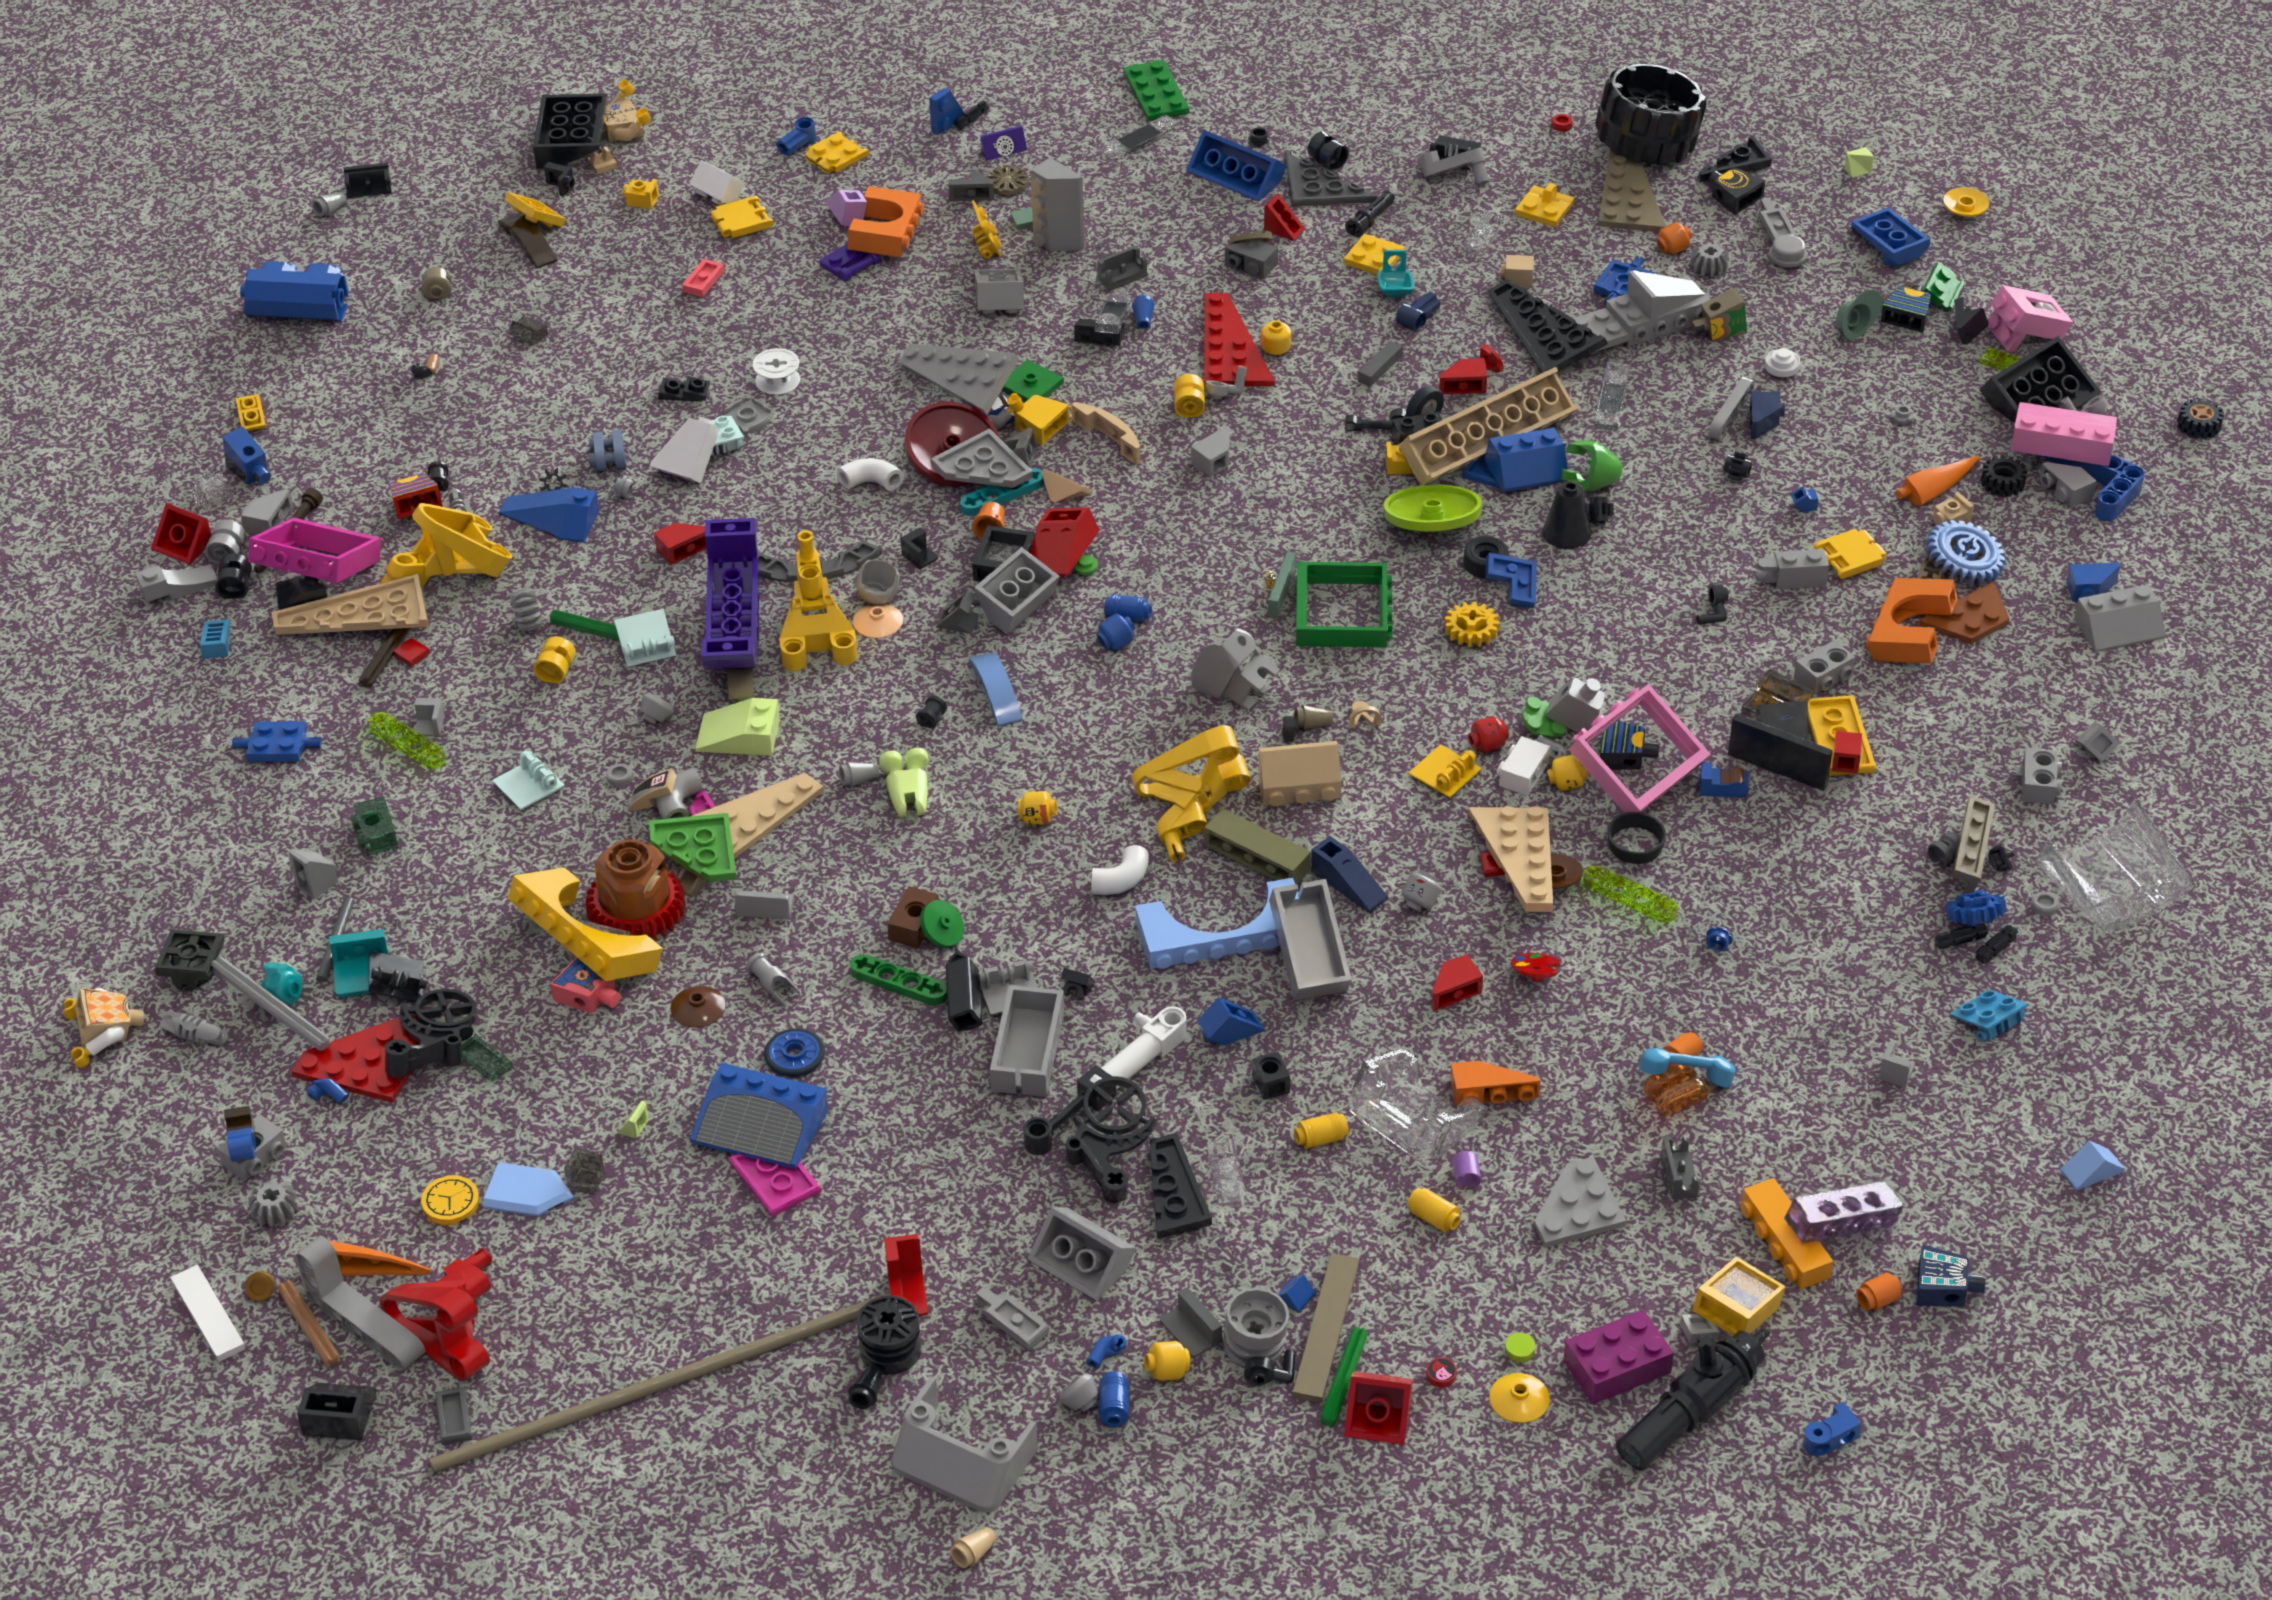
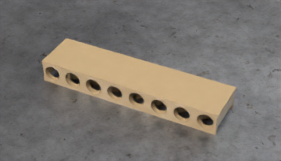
[1398,367,1579,485]

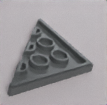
[1285,150,1378,206]

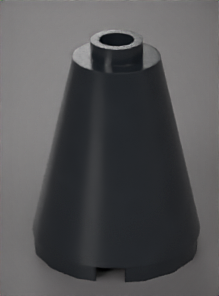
[1542,481,1592,549]

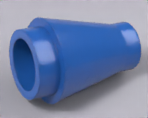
[1132,295,1155,329]

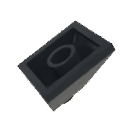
[276,575,328,610]

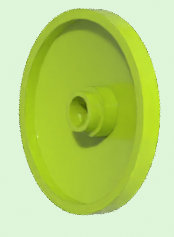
[1384,485,1482,531]

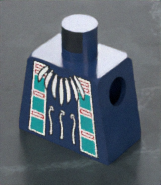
[1916,1245,1986,1306]

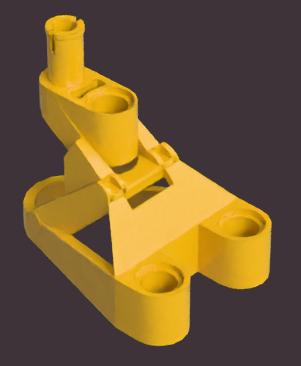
[379,503,512,587]
[779,530,858,671]
[1132,725,1251,862]

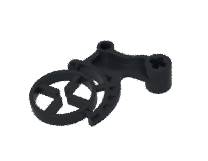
[385,989,476,1077]
[1066,1076,1158,1203]

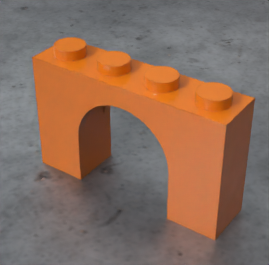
[848,186,924,257]
[1866,578,1958,664]

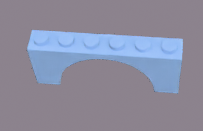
[1135,878,1298,969]

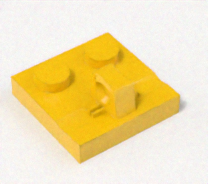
[1515,183,1575,227]

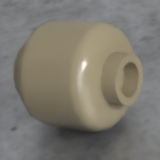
[421,267,452,299]

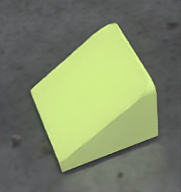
[618,1101,649,1138]

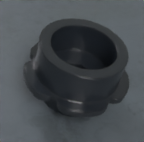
[1248,127,1270,146]

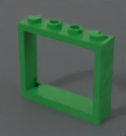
[1296,561,1393,648]

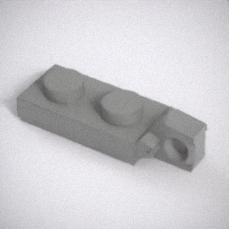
[1759,198,1797,242]
[976,1286,1049,1350]

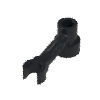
[1345,408,1406,434]

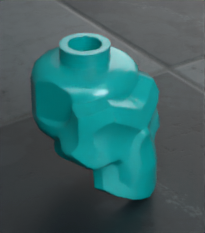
[261,962,302,1006]

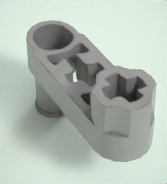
[1418,148,1490,185]

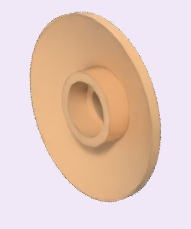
[853,604,903,638]

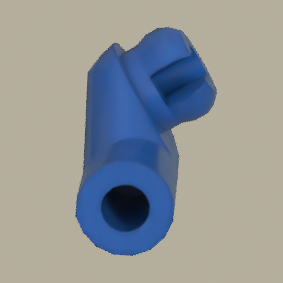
[307,1078,349,1104]

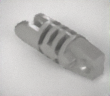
[159,1011,230,1046]

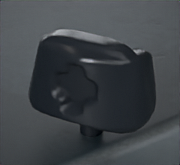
[1988,843,2015,872]

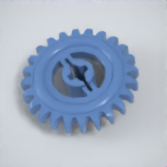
[1925,520,2006,585]

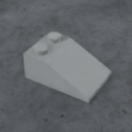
[974,269,1024,314]

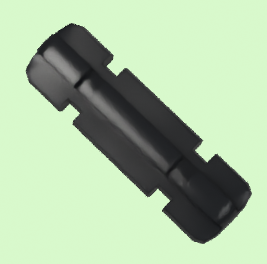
[954,101,989,129]
[1935,923,1988,949]
[1975,925,2018,964]

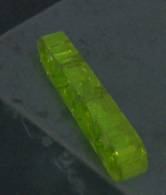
[368,712,446,769]
[1583,865,1678,923]

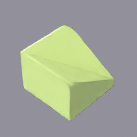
[1844,147,1874,178]

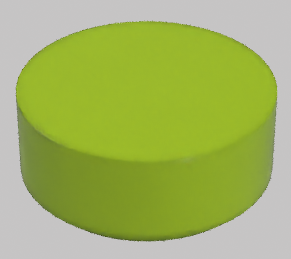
[1505,1333,1535,1362]

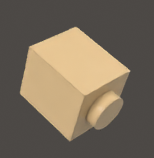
[1500,255,1534,287]

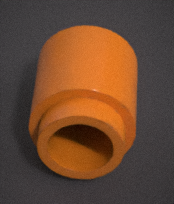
[1663,1032,1703,1071]
[1856,1272,1902,1311]

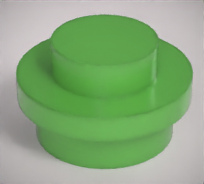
[1074,555,1098,576]

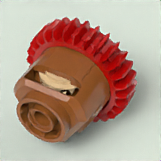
[585,840,686,941]

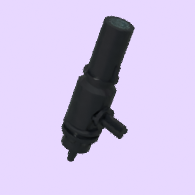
[1616,1328,1770,1471]

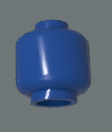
[1096,614,1135,651]

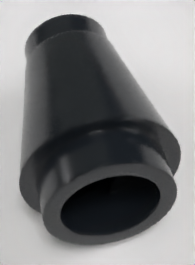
[848,1365,882,1409]

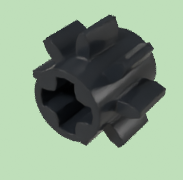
[1723,451,1752,481]
[539,468,568,491]
[1586,496,1614,523]

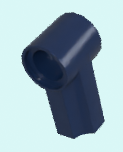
[1396,291,1440,331]

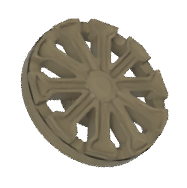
[987,165,1028,195]
[1230,231,1273,244]

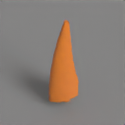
[1895,455,1980,506]
[301,1240,431,1276]

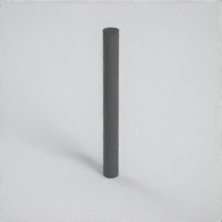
[316,897,354,982]

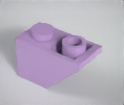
[826,190,867,227]

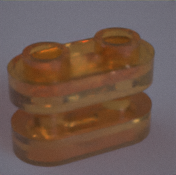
[1643,1065,1710,1117]

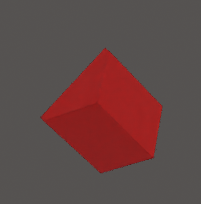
[151,503,211,564]

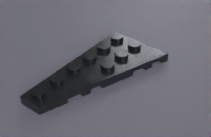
[1488,279,1608,373]

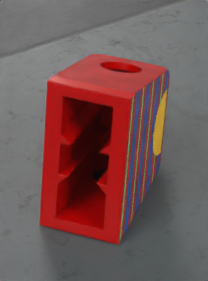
[391,474,443,519]

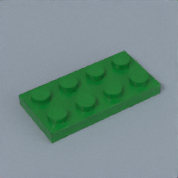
[1123,60,1190,121]

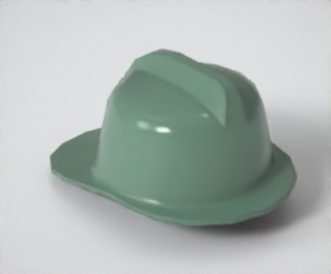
[1835,289,1883,341]

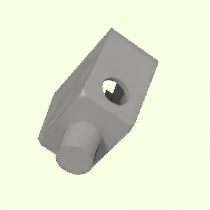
[1545,678,1605,733]

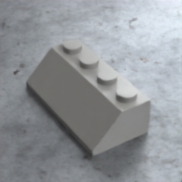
[1031,158,1085,251]

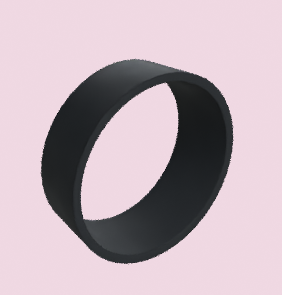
[1607,812,1666,864]

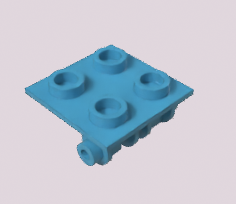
[1950,990,2029,1041]

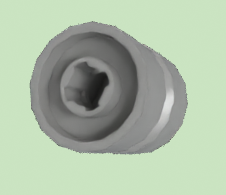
[205,520,246,564]

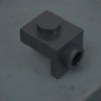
[544,162,575,196]

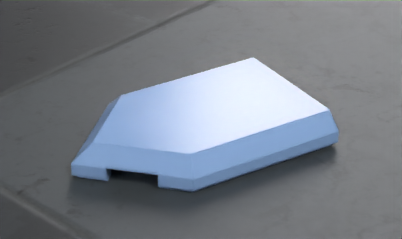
[483,1162,574,1217]

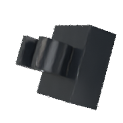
[1061,968,1095,1000]

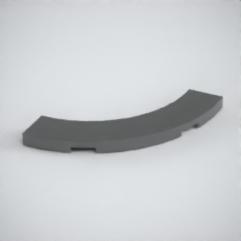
[758,540,882,582]

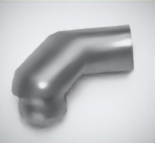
[1537,735,1566,762]

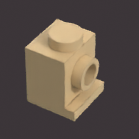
[1932,492,1974,525]

